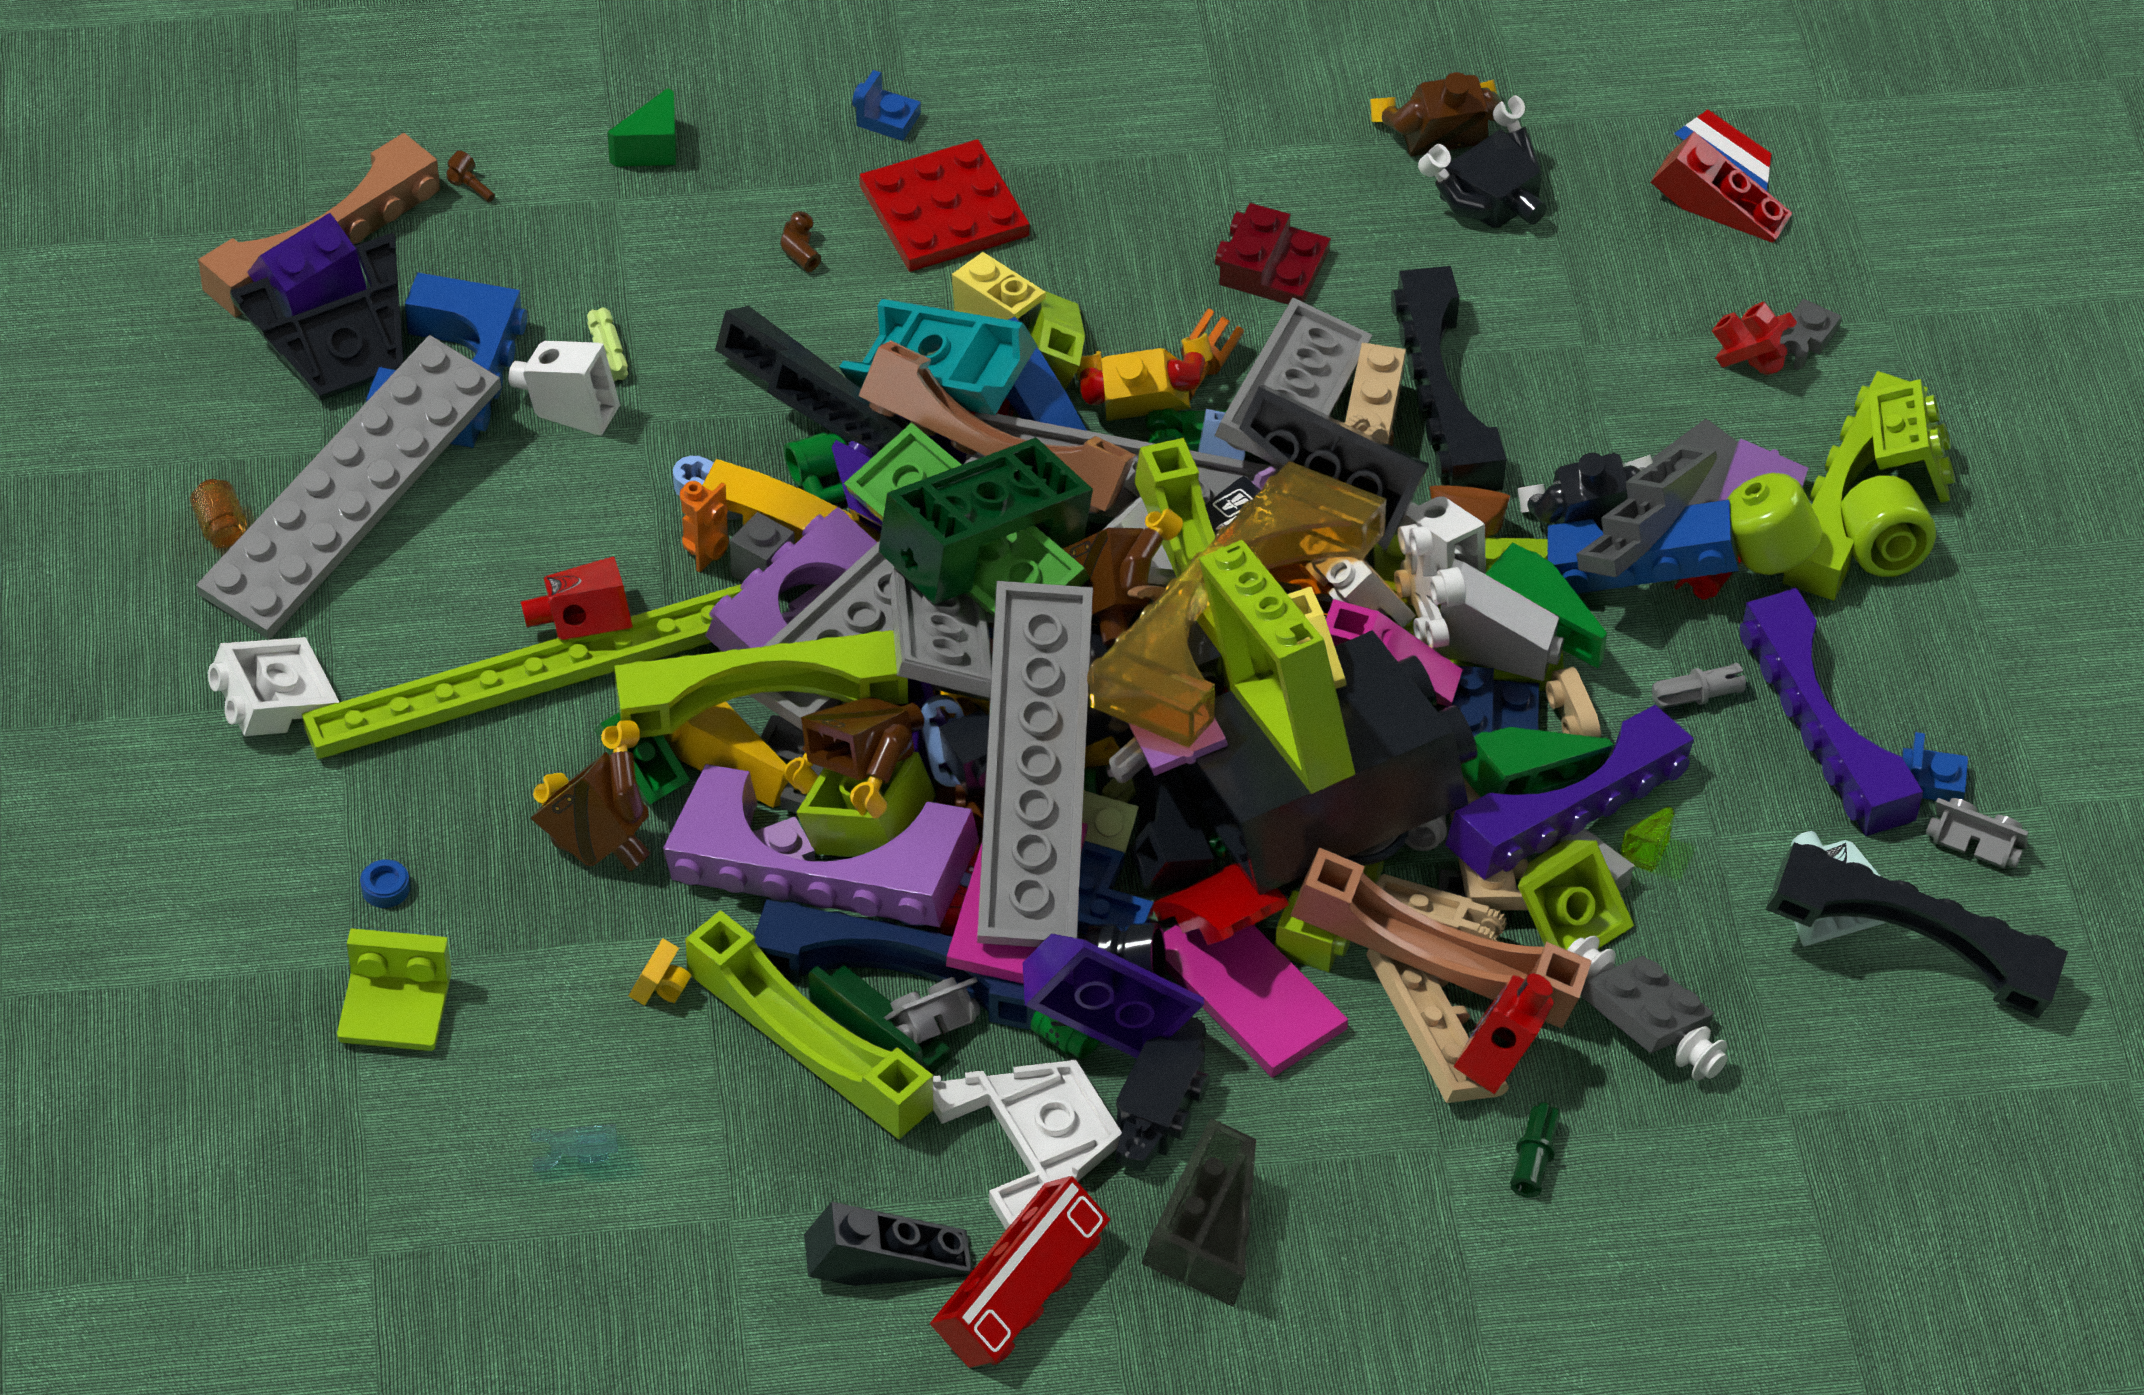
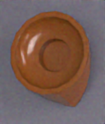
[1429,485,1511,537]

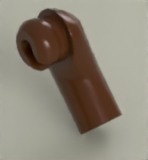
[780,211,821,272]

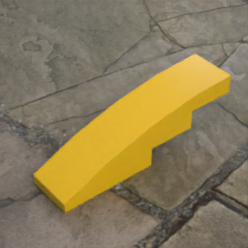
[702,459,881,544]

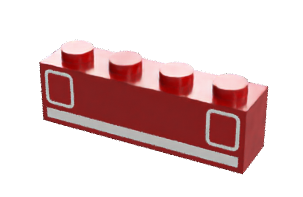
[929,1176,1111,1368]

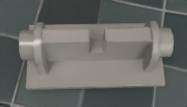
[1926,798,2028,869]
[883,977,980,1044]

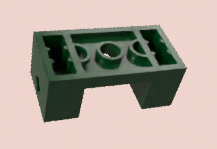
[878,437,1093,605]

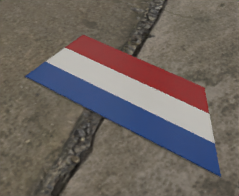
[1674,109,1771,191]

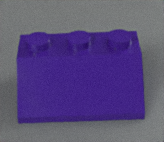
[1022,933,1204,1058]

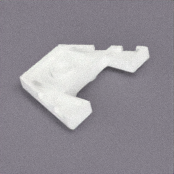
[933,1060,1122,1230]

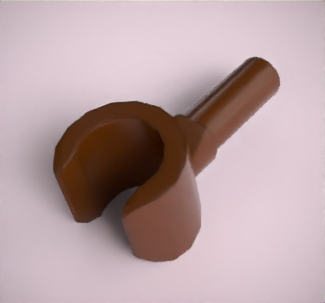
[446,151,495,202]

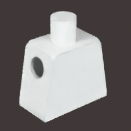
[508,341,620,436]
[1399,496,1486,576]

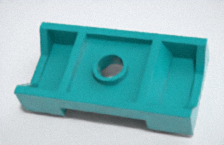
[839,299,1037,415]

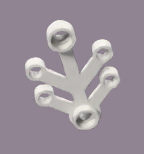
[1394,524,1466,649]

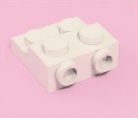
[1299,521,1416,628]
[208,637,339,736]

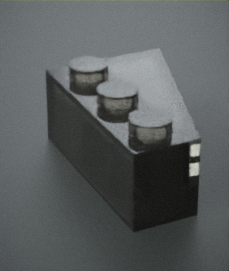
[1141,1118,1256,1307]

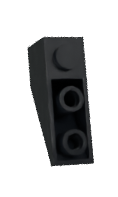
[804,1202,972,1286]

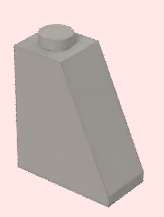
[1436,559,1564,681]

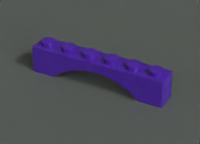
[1739,588,1923,836]
[1445,705,1694,880]

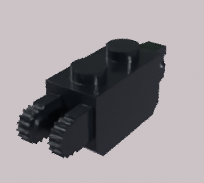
[1116,1017,1210,1172]

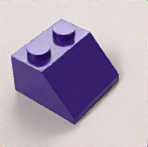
[247,213,367,318]

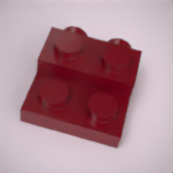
[1215,203,1331,305]

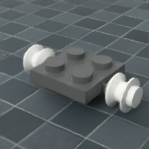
[1567,936,1728,1081]

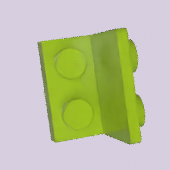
[1868,379,1955,503]
[337,928,452,1051]

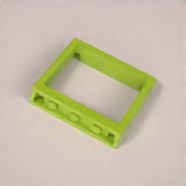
[1199,539,1355,794]

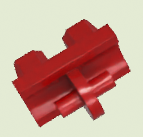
[1712,301,1797,375]

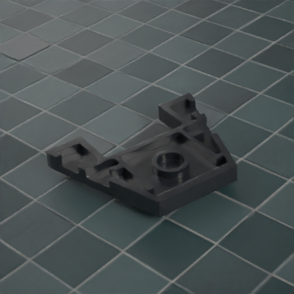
[230,232,403,401]

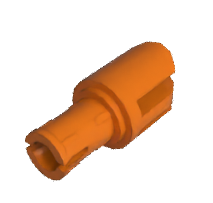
[1181,308,1244,400]

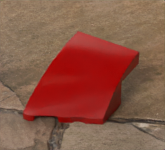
[1153,864,1289,945]

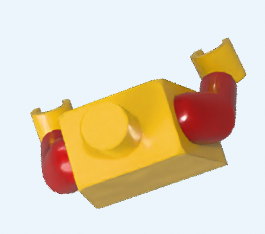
[1076,333,1213,421]

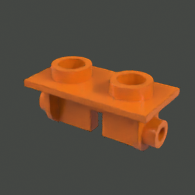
[680,481,729,572]

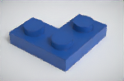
[1077,841,1154,934]

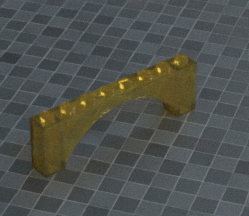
[1087,461,1386,748]

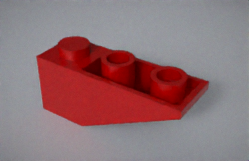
[1650,131,1792,243]

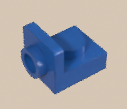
[852,70,921,141]
[1901,732,1968,802]

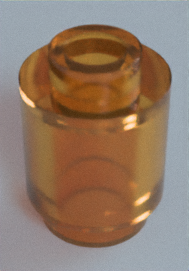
[190,479,247,548]

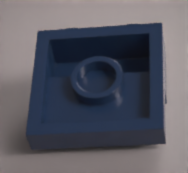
[1437,666,1539,736]

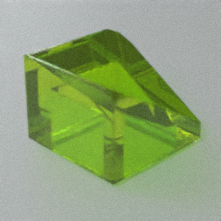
[1620,807,1675,872]

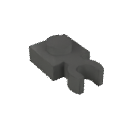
[1780,298,1842,370]

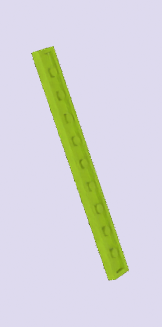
[302,584,742,760]

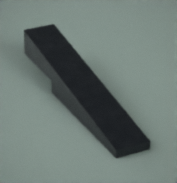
[715,306,909,456]

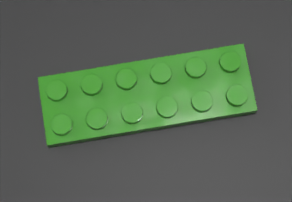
[844,423,1090,617]

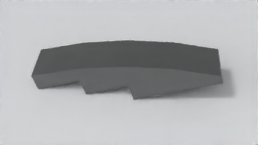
[1577,444,1717,577]

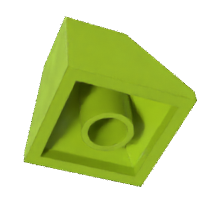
[1518,840,1634,950]

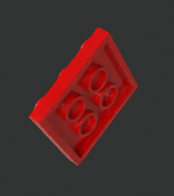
[859,139,1030,272]

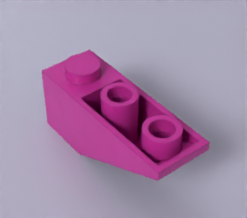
[1326,599,1463,707]

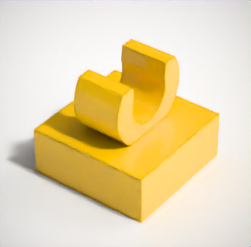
[628,938,692,1006]

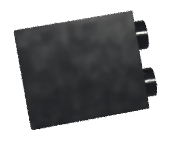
[1178,630,1478,895]

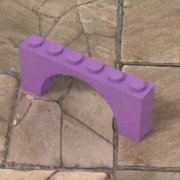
[663,764,979,927]

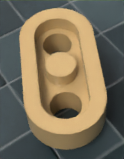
[1546,667,1601,738]

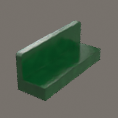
[809,965,950,1074]

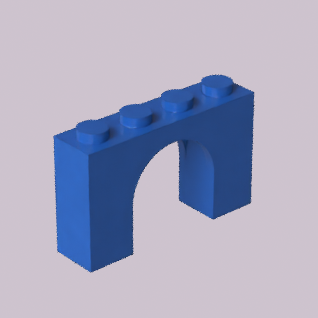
[366,272,527,448]

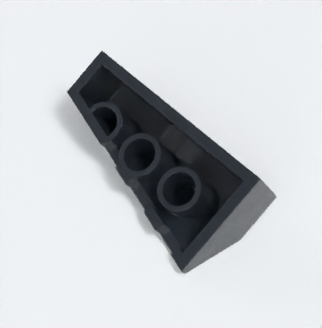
[1239,385,1429,550]

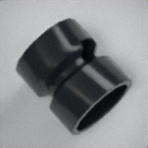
[1085,923,1166,978]

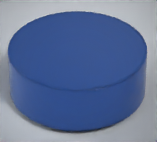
[360,859,410,908]

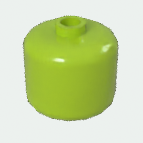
[1726,472,1823,575]
[1841,476,1937,577]

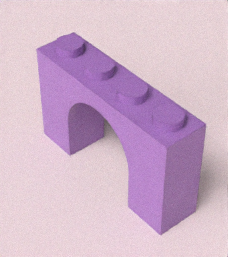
[706,507,877,652]

